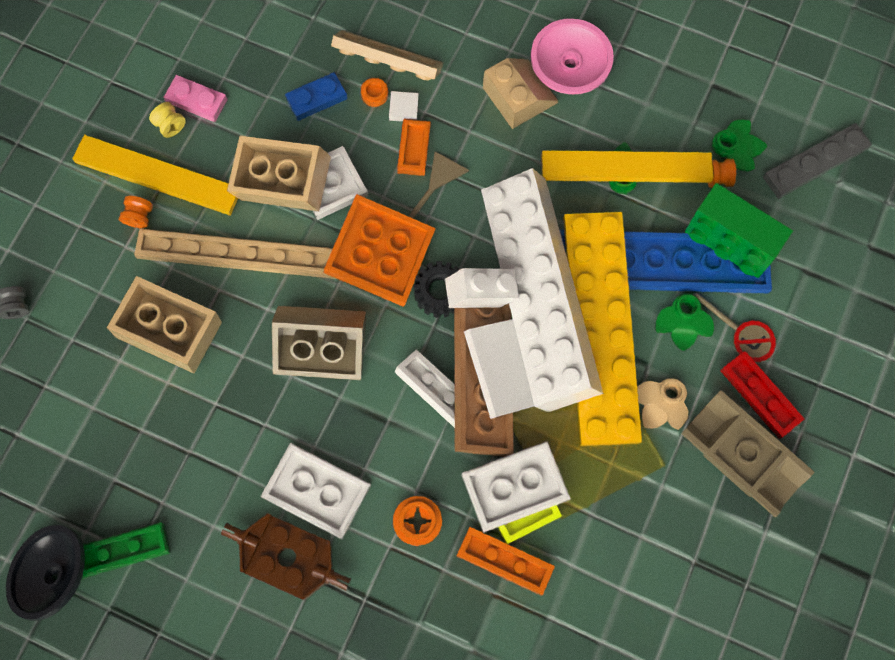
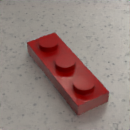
[720,351,805,439]

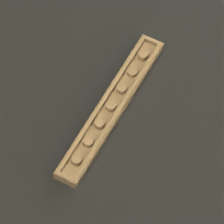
[134,228,337,279]

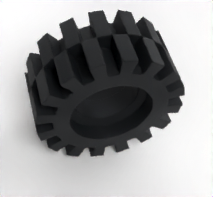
[414,261,460,318]

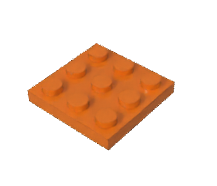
[323,194,436,307]

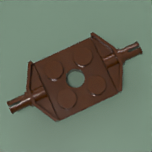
[221,513,352,601]

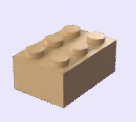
[227,136,331,212]
[107,276,222,373]

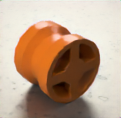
[708,159,736,188]
[119,196,153,229]

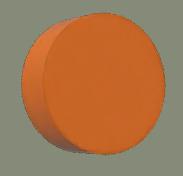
[361,78,388,107]

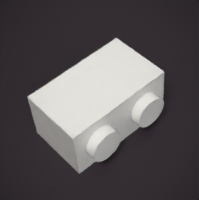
[445,268,519,308]

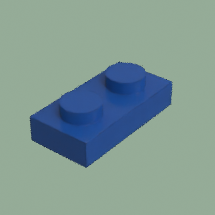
[285,72,347,121]

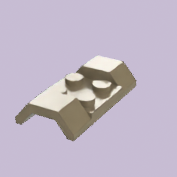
[681,390,815,517]

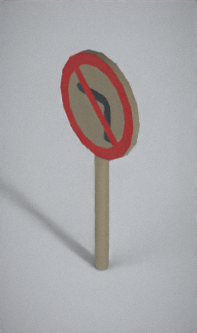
[693,292,776,363]

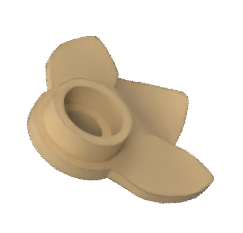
[637,378,688,430]

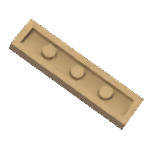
[331,30,443,80]

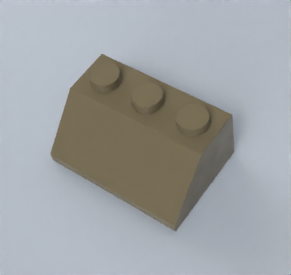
[272,306,366,380]

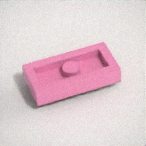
[164,75,227,122]

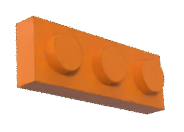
[457,527,555,596]

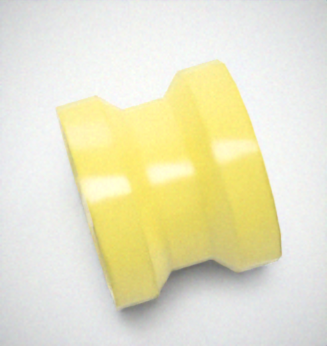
[149,102,186,138]

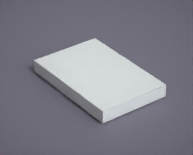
[464,319,534,419]
[461,442,571,533]
[260,443,371,540]

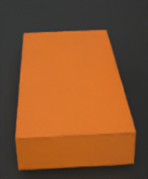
[397,119,431,176]

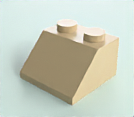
[483,58,558,129]

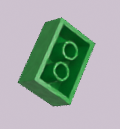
[685,183,793,278]

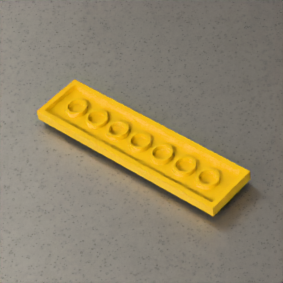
[563,212,642,446]

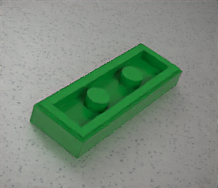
[82,522,170,579]

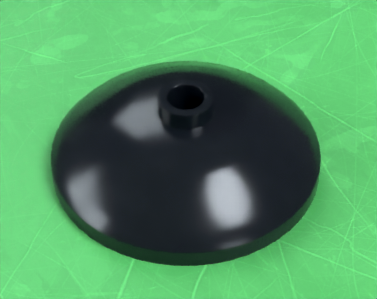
[6,525,85,621]

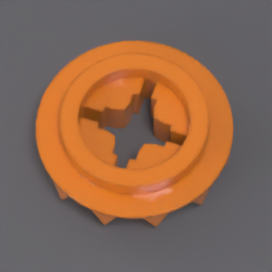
[393,496,442,546]

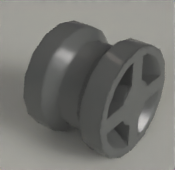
[0,286,29,319]

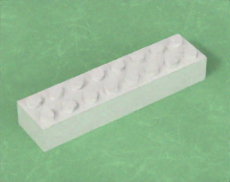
[481,168,603,412]

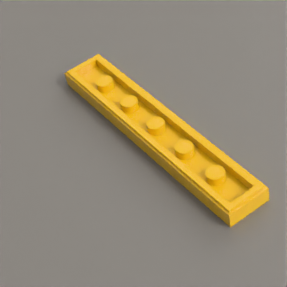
[72,135,238,216]
[541,150,713,183]

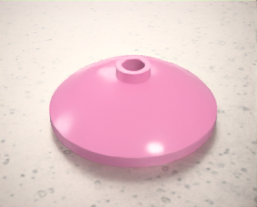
[531,19,614,95]

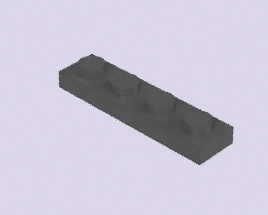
[763,123,872,199]

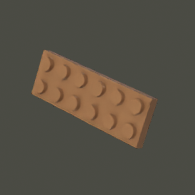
[454,303,514,457]

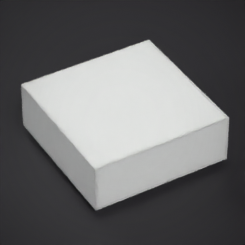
[389,91,419,121]

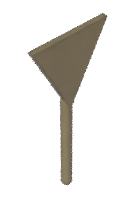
[408,152,469,219]

